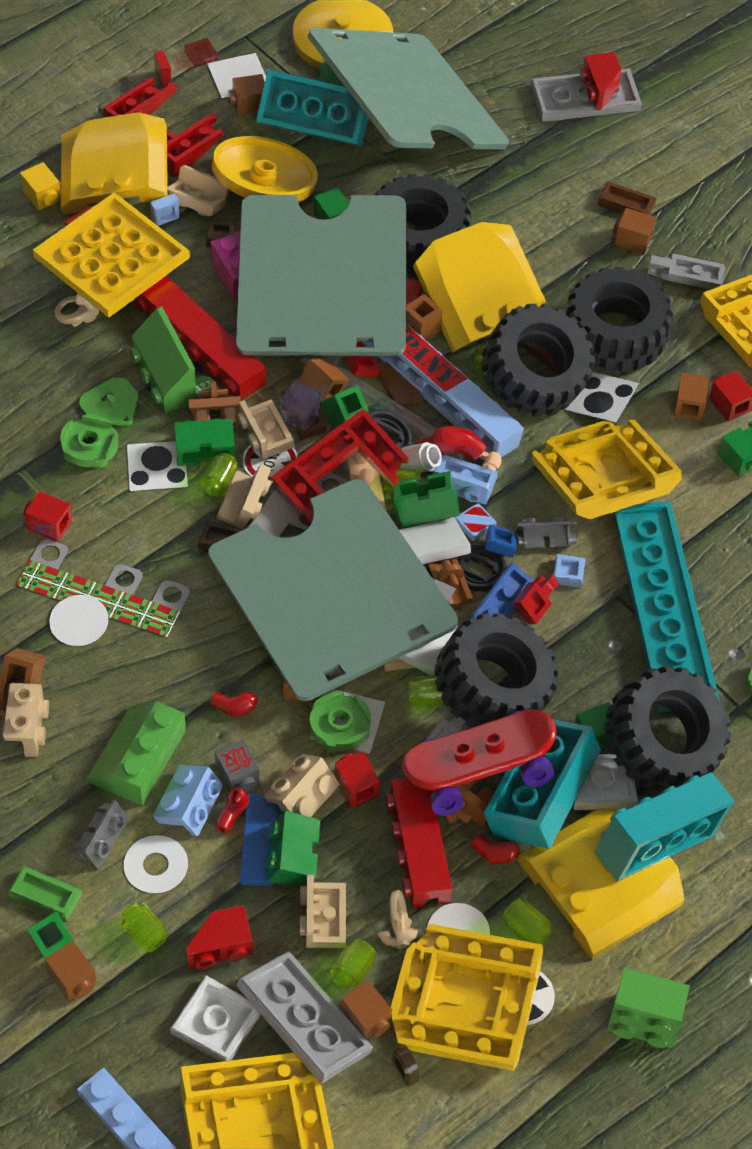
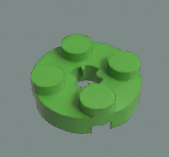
[60,414,119,469]
[309,691,371,753]

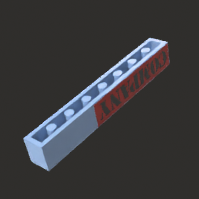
[362,324,524,457]

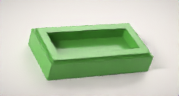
[8,866,82,922]

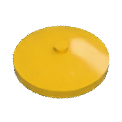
[293,0,393,69]
[212,136,318,202]

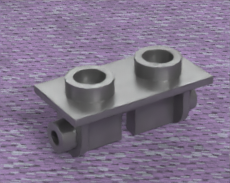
[515,517,577,549]
[74,800,129,870]

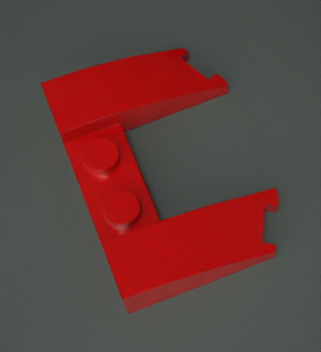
[103,77,223,177]
[272,408,409,524]

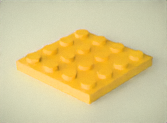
[33,192,190,318]

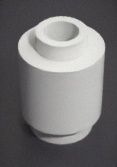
[400,442,442,475]

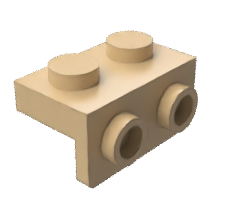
[167,165,229,216]
[237,399,295,459]
[217,464,272,529]
[3,683,49,757]
[264,754,340,817]
[300,875,346,948]

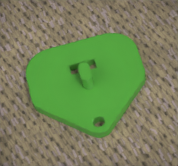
[79,378,139,426]

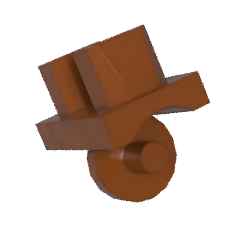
[189,381,241,427]
[426,557,473,611]
[445,781,495,828]

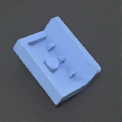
[433,455,498,505]
[153,765,223,836]

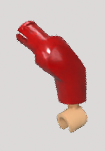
[415,426,501,471]

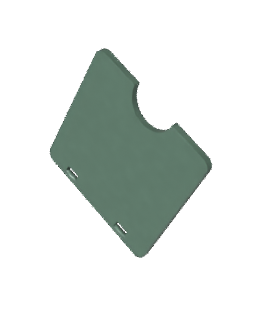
[308,28,509,150]
[236,195,406,356]
[209,479,458,701]

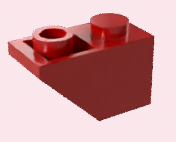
[580,52,622,111]
[186,905,253,969]

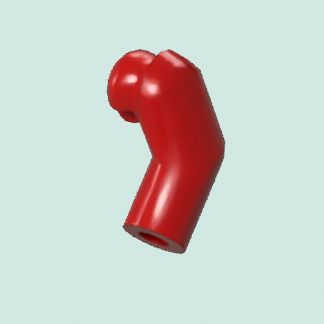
[210,692,258,717]
[214,787,249,834]
[471,834,520,865]

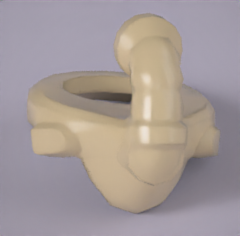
[54,293,99,327]
[377,890,418,950]

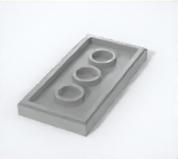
[530,68,642,122]
[237,951,373,1084]

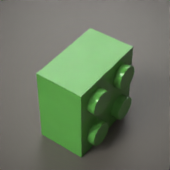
[607,967,690,1048]

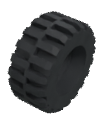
[374,174,471,276]
[566,267,673,373]
[481,303,595,417]
[434,613,558,728]
[605,666,731,792]

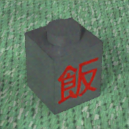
[215,740,260,793]

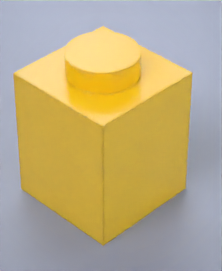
[20,162,61,211]

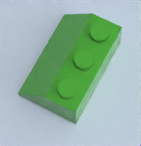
[129,307,196,414]
[86,701,186,806]

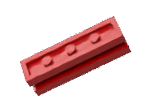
[386,778,452,908]

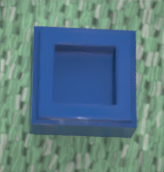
[485,525,517,558]

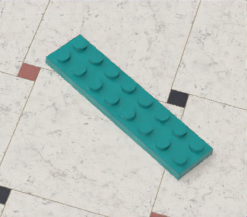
[613,501,720,712]

